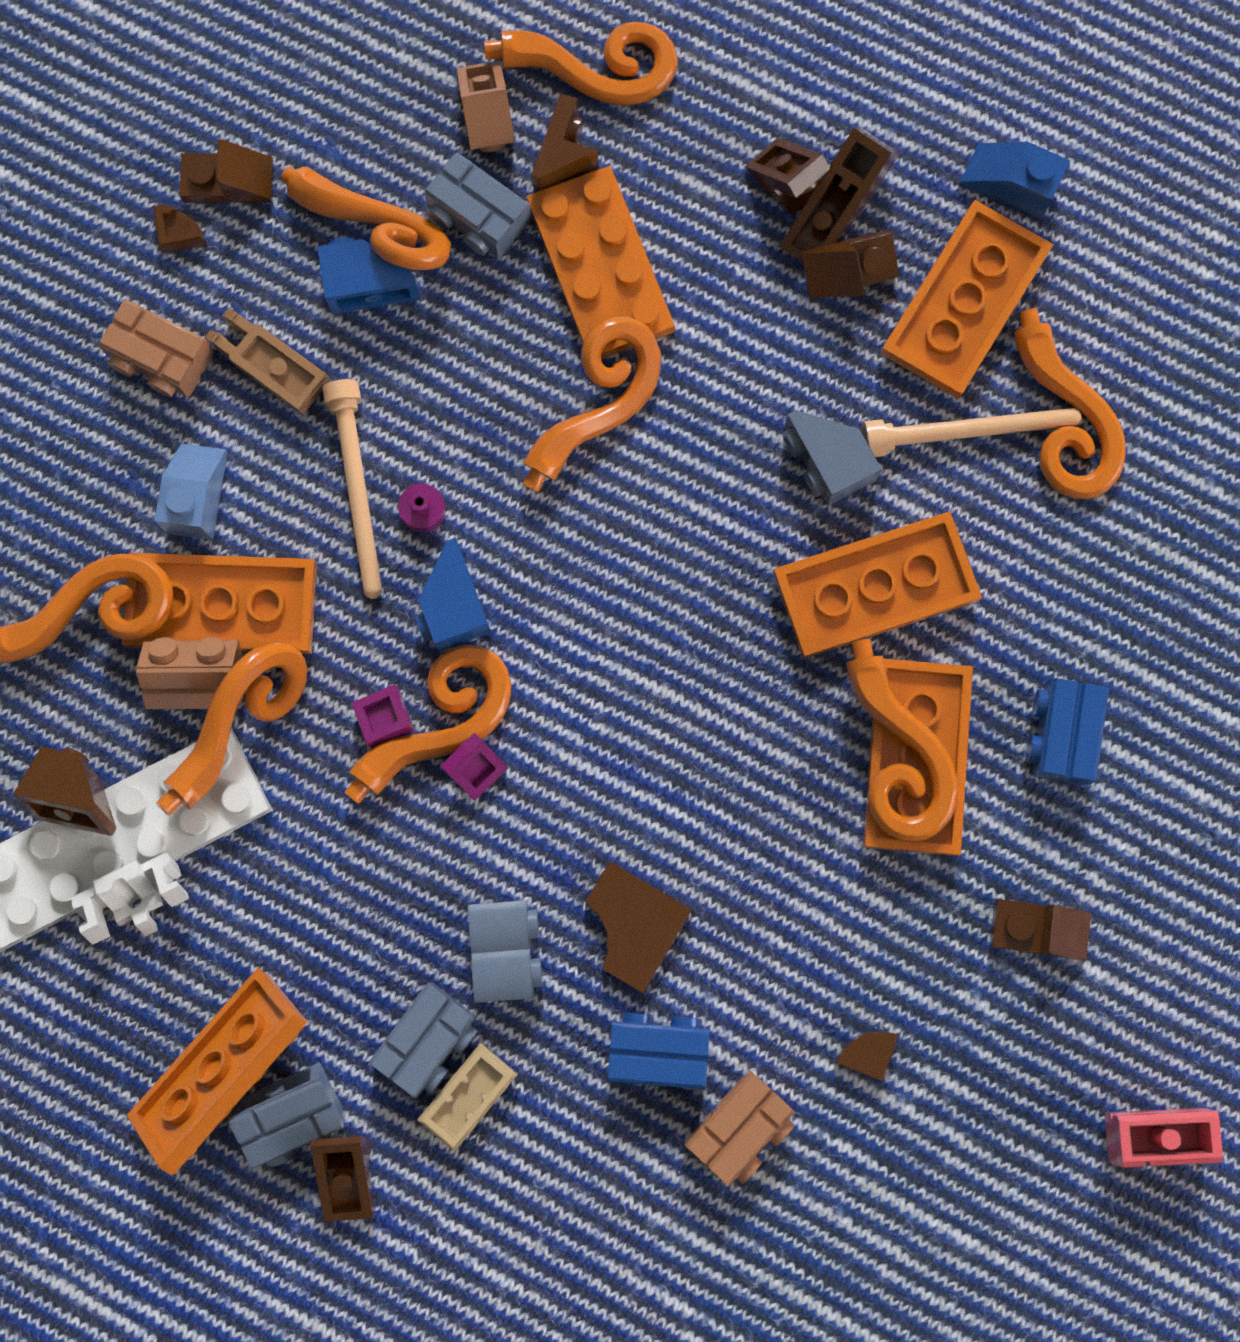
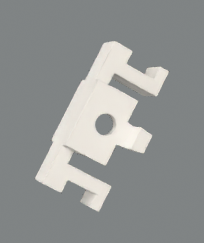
[70,852,189,945]

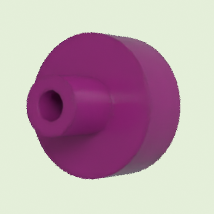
[398,484,446,533]

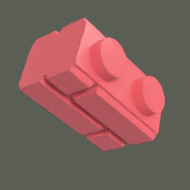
[1105,1108,1223,1168]

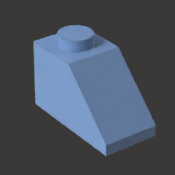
[154,444,228,540]

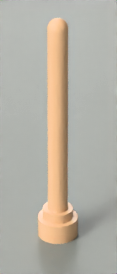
[322,379,382,599]
[861,408,1082,457]

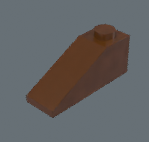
[779,128,900,262]

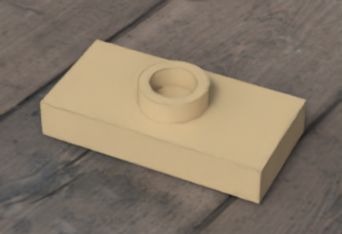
[417,1043,518,1152]

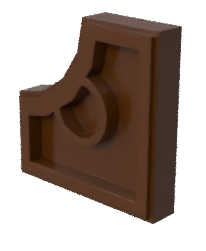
[585,861,692,993]

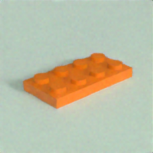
[526,165,675,359]
[880,199,1054,399]
[773,511,982,659]
[121,553,317,654]
[863,659,973,856]
[127,968,308,1176]

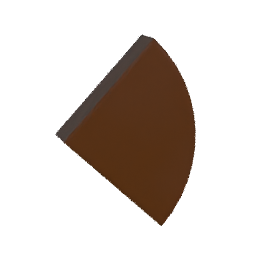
[152,205,207,254]
[835,1031,899,1081]

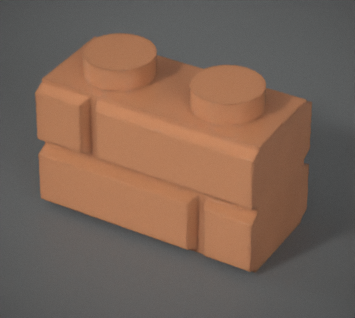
[99,299,214,398]
[136,637,244,709]
[684,1070,795,1186]

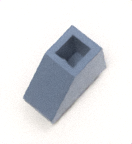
[782,410,882,506]

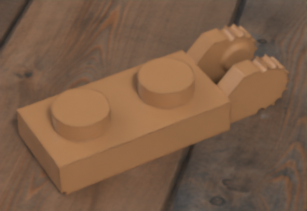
[204,308,331,416]

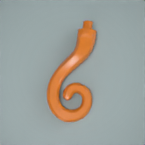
[484,22,678,106]
[281,166,451,270]
[1014,308,1126,499]
[522,317,661,493]
[0,554,173,663]
[846,639,958,842]
[156,642,307,816]
[344,644,512,804]

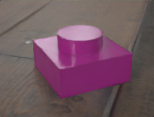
[352,684,415,749]
[440,733,508,801]

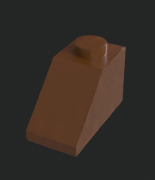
[13,747,117,836]

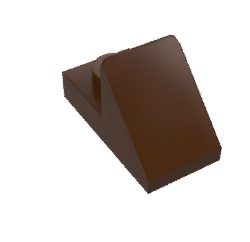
[531,94,599,193]
[744,138,830,215]
[179,140,274,203]
[800,229,900,298]
[989,899,1091,961]
[310,1136,375,1222]

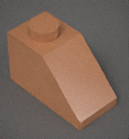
[457,60,515,152]

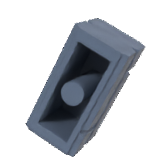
[424,152,531,259]
[369,982,478,1098]
[228,1063,344,1169]

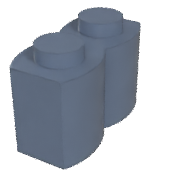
[468,900,543,1003]

